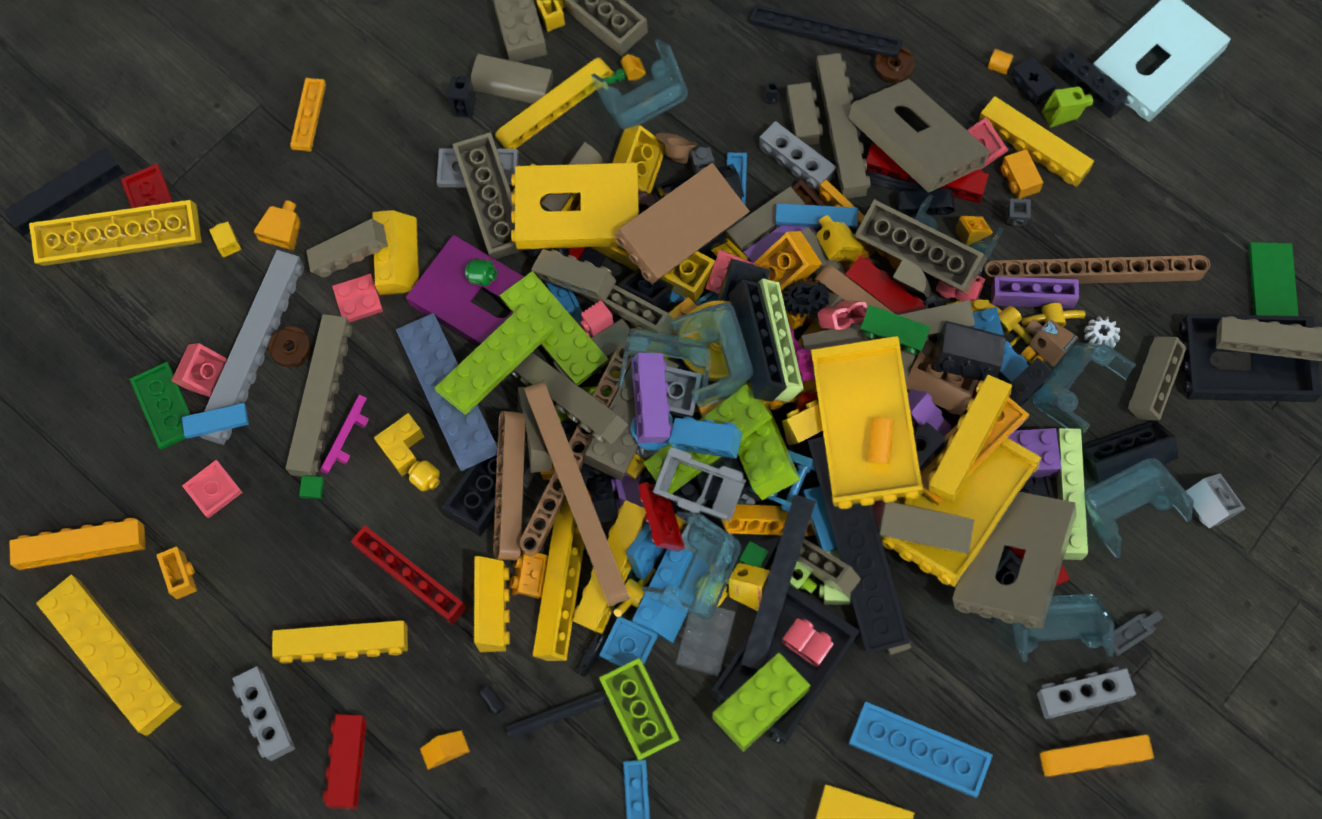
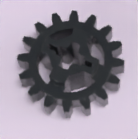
[783,278,829,318]

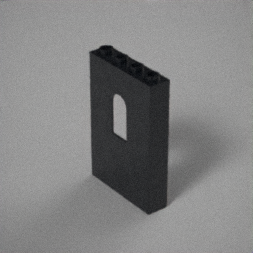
[1179,314,1322,402]
[711,585,860,744]

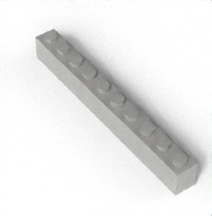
[200,250,304,445]

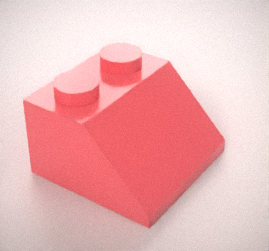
[171,343,227,397]

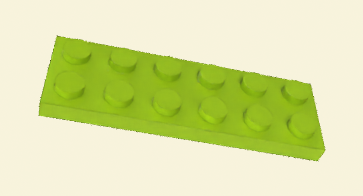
[500,271,609,386]
[434,304,554,415]
[644,384,772,494]

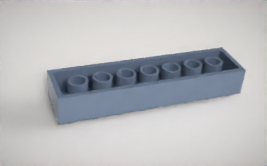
[396,313,497,471]

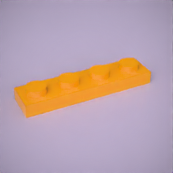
[290,78,326,152]

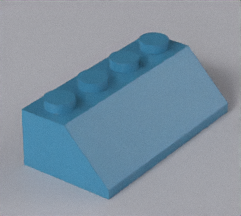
[632,549,710,644]

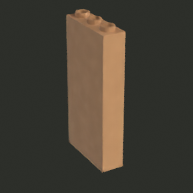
[615,163,750,284]

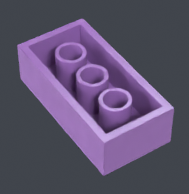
[1008,428,1062,478]

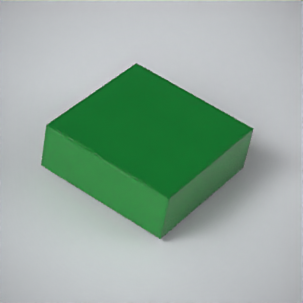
[299,476,324,499]
[739,542,769,568]

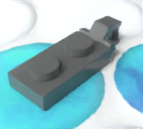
[1103,611,1163,657]

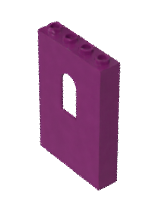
[406,235,524,347]

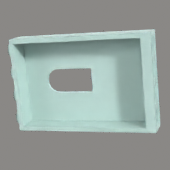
[1093,0,1231,122]

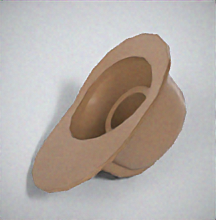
[655,133,698,164]

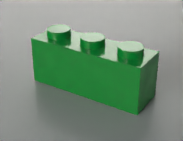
[859,305,930,355]

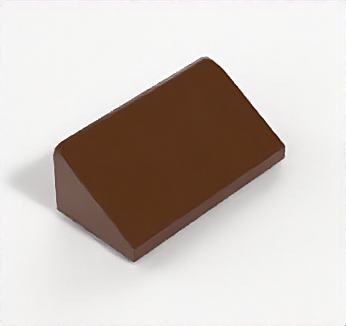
[792,179,829,206]

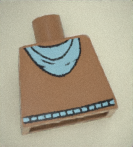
[1025,319,1078,367]

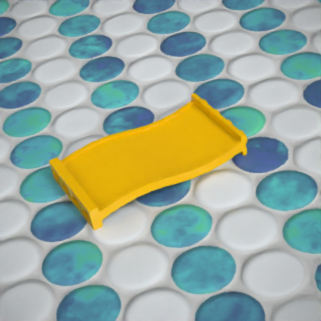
[811,336,923,509]
[880,414,1041,587]

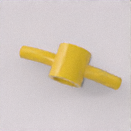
[989,303,1033,345]
[1022,303,1085,327]
[614,568,656,617]

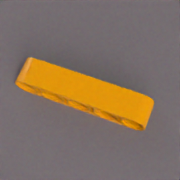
[721,504,815,536]
[1040,735,1154,777]

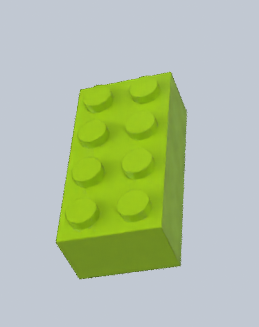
[738,401,801,500]
[712,653,810,752]
[599,658,680,760]

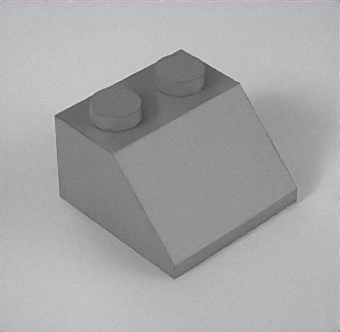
[665,366,702,418]
[1184,473,1246,529]

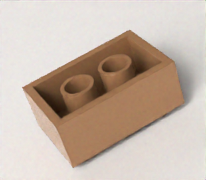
[906,352,978,416]

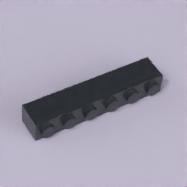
[3,147,124,237]
[729,279,787,402]

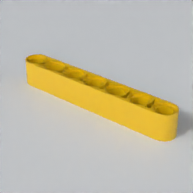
[495,58,613,149]

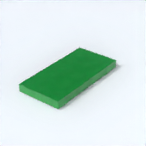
[1249,242,1298,316]
[130,361,192,450]

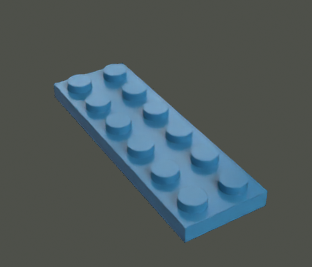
[849,701,993,798]

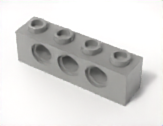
[759,121,836,192]
[232,666,296,761]
[1037,667,1136,720]

